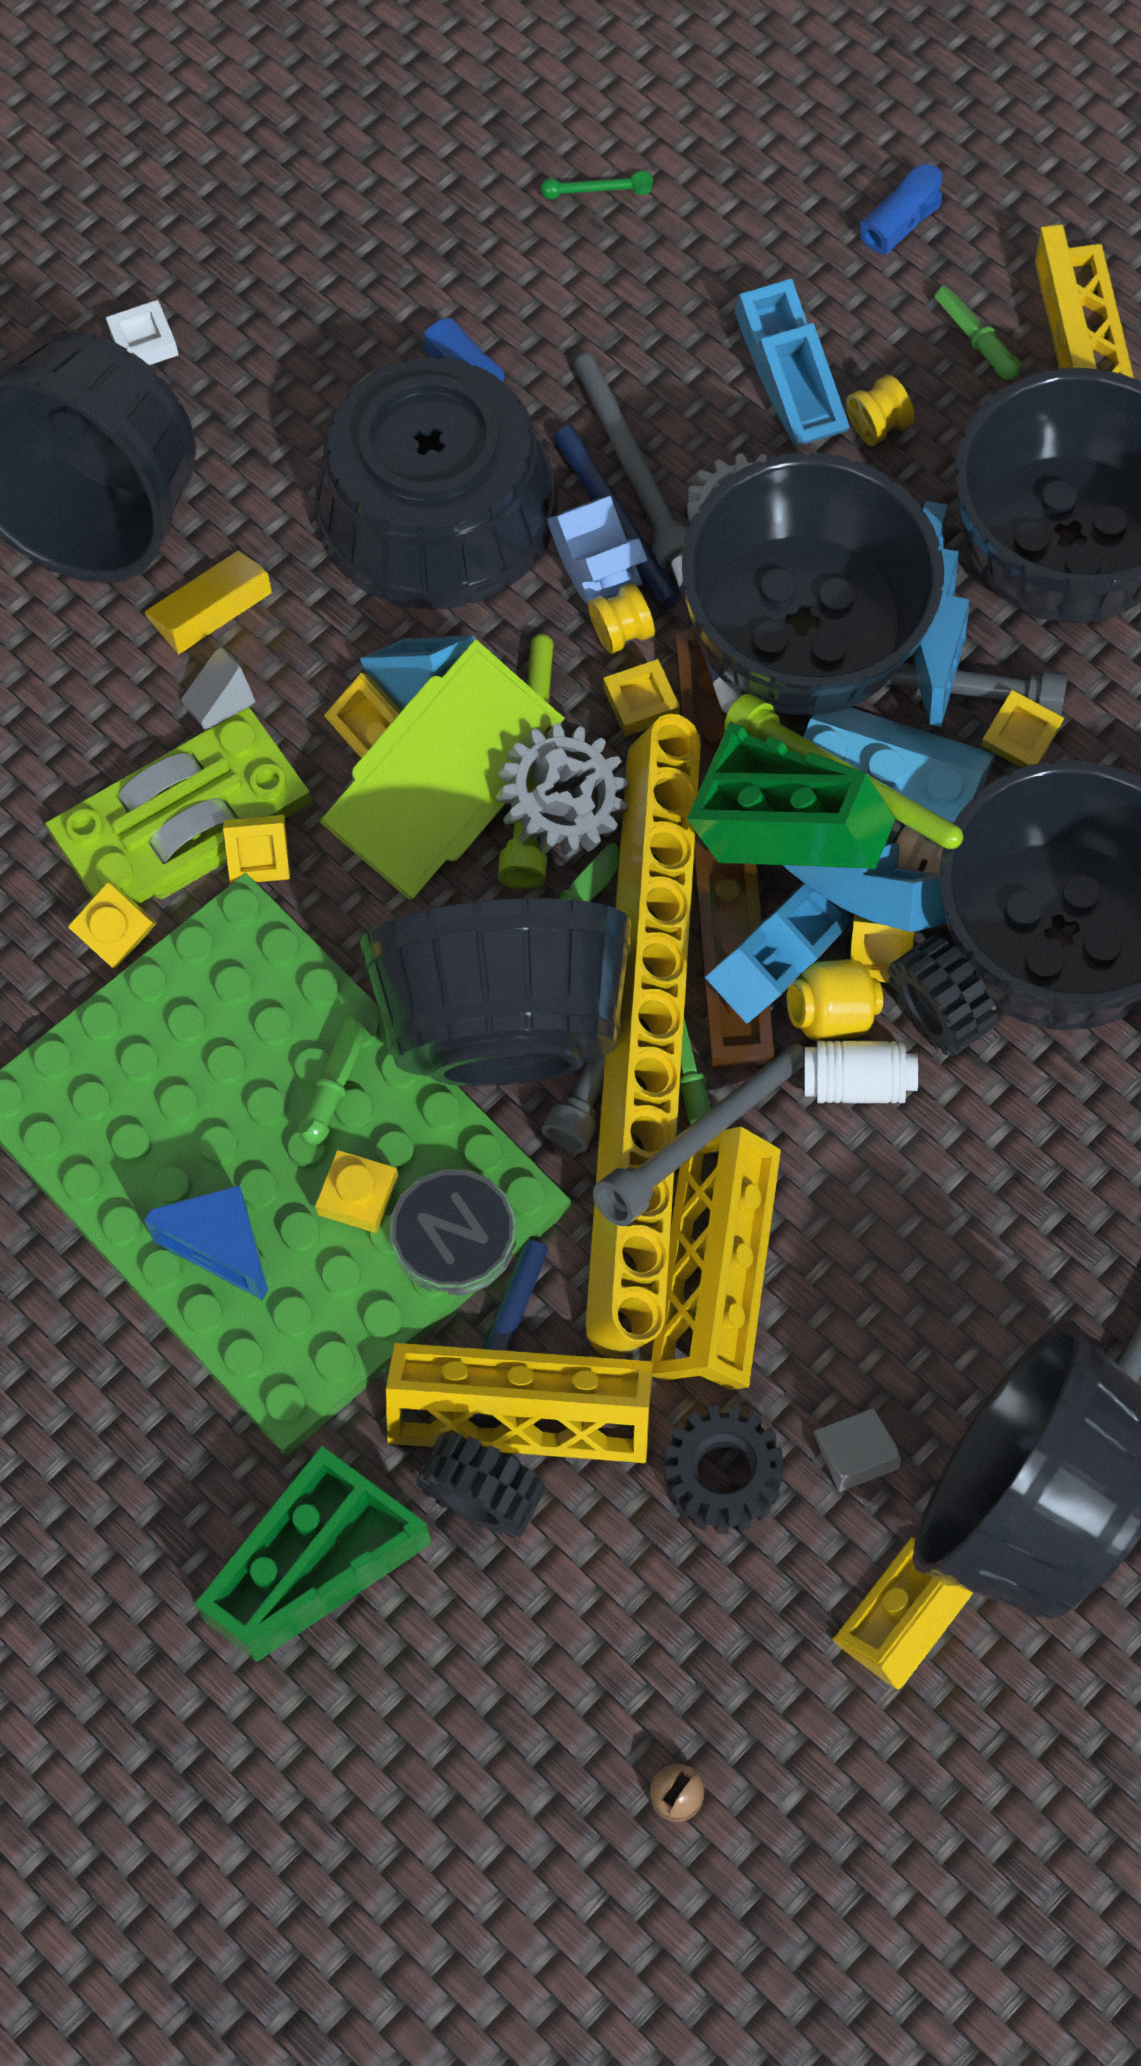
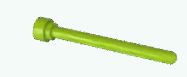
[498,634,553,889]
[725,693,963,849]

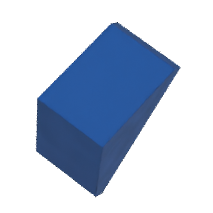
[144,1186,269,1300]

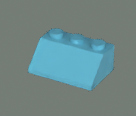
[803,707,995,842]

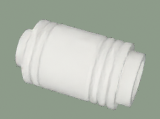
[805,1041,918,1103]

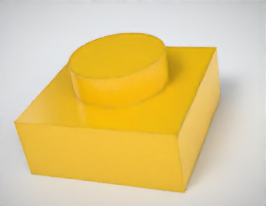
[603,659,680,737]
[981,690,1064,768]
[223,815,291,884]
[68,882,157,968]
[850,914,915,983]
[315,1150,399,1233]

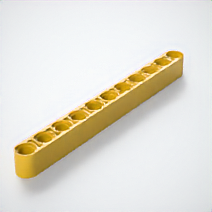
[586,714,701,1358]

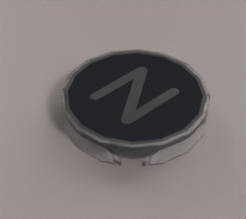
[390,1169,517,1295]

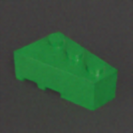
[687,722,896,869]
[194,1446,432,1663]

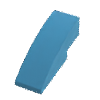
[734,279,850,447]
[783,842,946,932]
[705,883,853,1024]

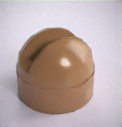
[650,1763,704,1822]

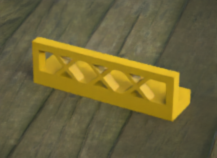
[1035,224,1134,378]
[651,1127,781,1390]
[386,1343,653,1463]

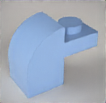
[546,496,647,604]

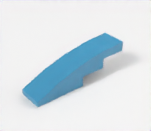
[914,501,970,727]

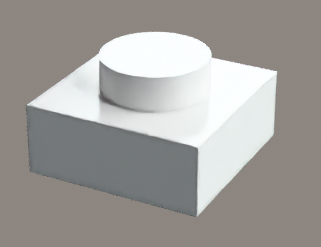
[106,300,178,365]

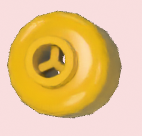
[787,959,883,1041]

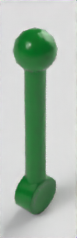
[540,171,653,200]

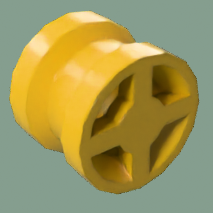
[846,375,915,446]
[588,583,655,654]

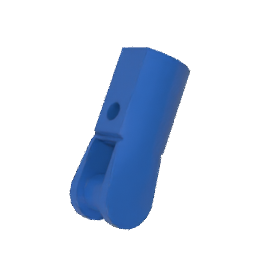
[860,164,942,255]
[424,318,504,382]

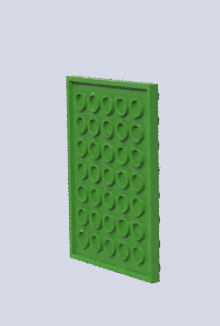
[0,873,571,1457]

